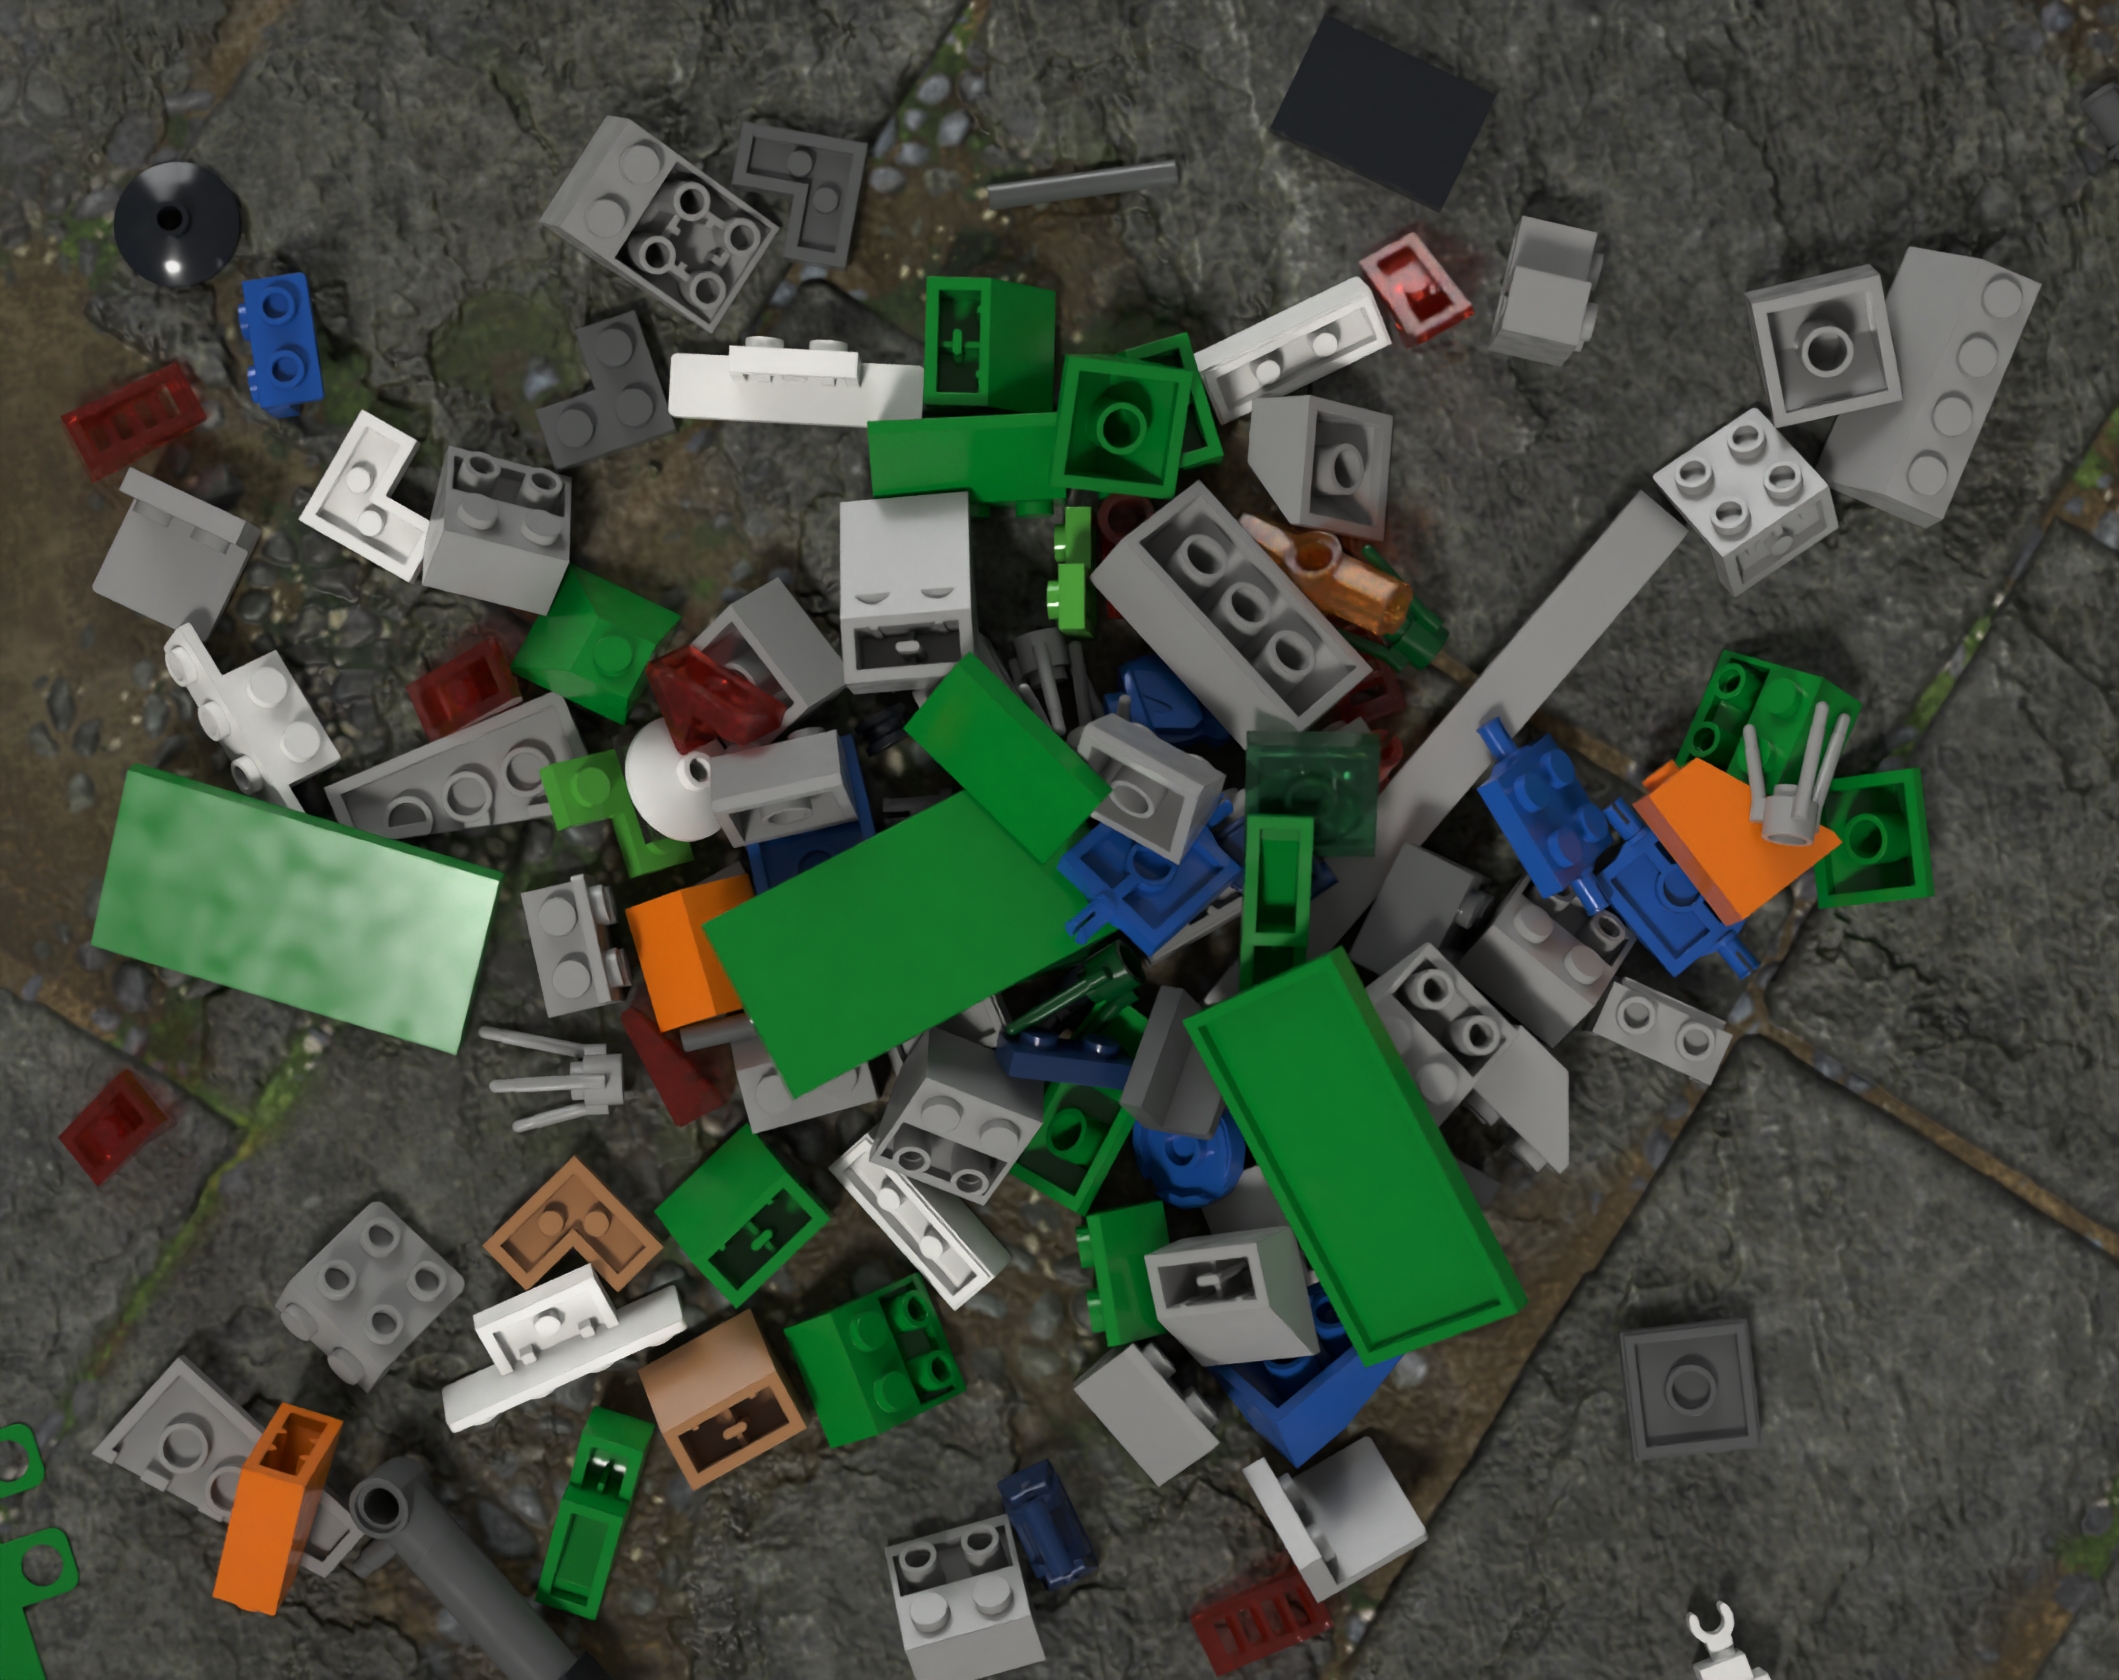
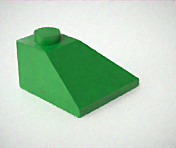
[510,562,682,726]

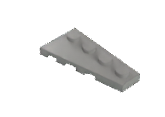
[324,692,590,841]

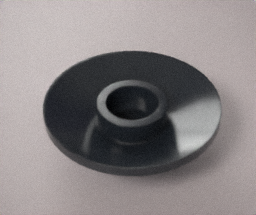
[114,162,241,288]

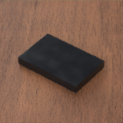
[1269,15,1496,213]

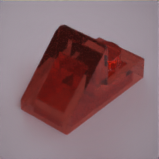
[1359,231,1475,350]
[406,637,523,743]
[646,644,787,755]
[58,1069,178,1187]

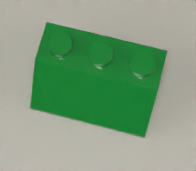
[867,412,1066,522]

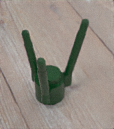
[1322,542,1449,673]
[1006,937,1146,1041]

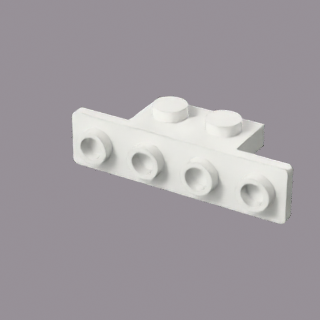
[668,336,924,428]
[164,623,341,813]
[442,1263,688,1433]

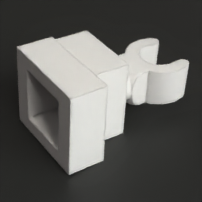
[1686,1601,1771,1680]

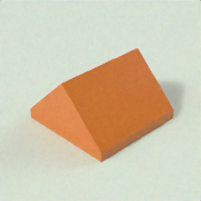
[625,873,756,1033]

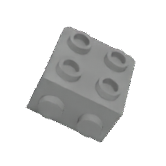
[275,1202,465,1393]

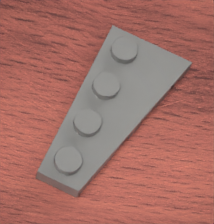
[91,1355,366,1578]

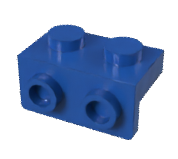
[238,272,325,419]

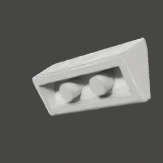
[1194,277,1392,426]
[828,1121,1012,1311]

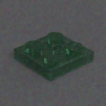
[1243,731,1380,857]

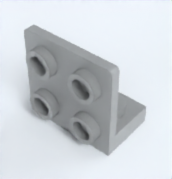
[1653,408,1839,598]
[92,467,262,643]
[521,873,633,1018]
[1242,1436,1428,1603]

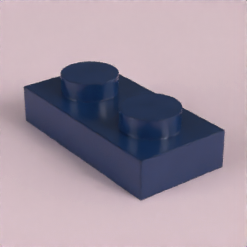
[994,1026,1134,1090]

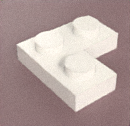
[298,410,430,585]

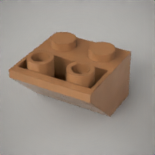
[638,1307,812,1491]

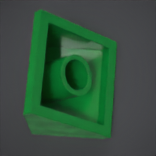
[1047,354,1193,500]
[1814,768,1935,909]
[1008,1081,1136,1217]

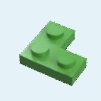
[1047,507,1098,641]
[539,745,695,879]

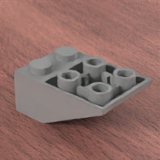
[539,115,780,334]
[840,491,981,694]

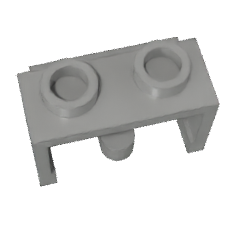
[1582,976,1733,1085]

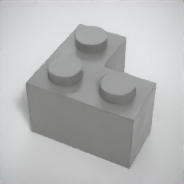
[1487,216,1604,367]

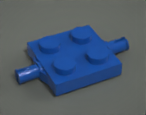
[1476,716,1614,916]
[1056,793,1242,957]
[1595,796,1761,980]

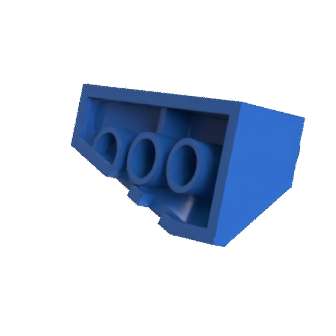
[1205,1282,1404,1469]

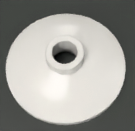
[625,716,725,842]

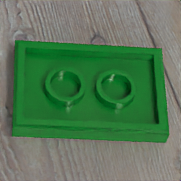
[903,651,1113,864]

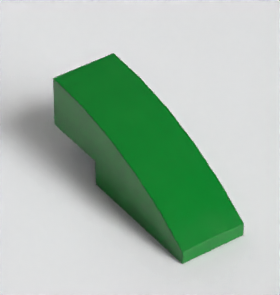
[1237,813,1314,992]
[534,1405,656,1620]

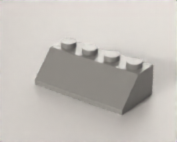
[1814,246,2042,529]
[1088,480,1373,769]

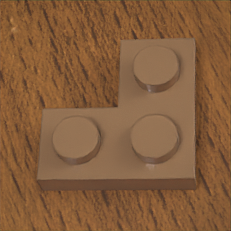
[482,1154,666,1292]

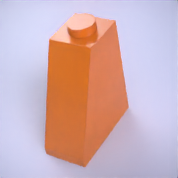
[1632,757,1842,927]
[212,1402,344,1616]

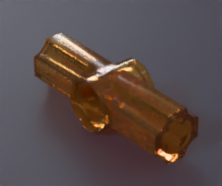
[1237,512,1413,636]

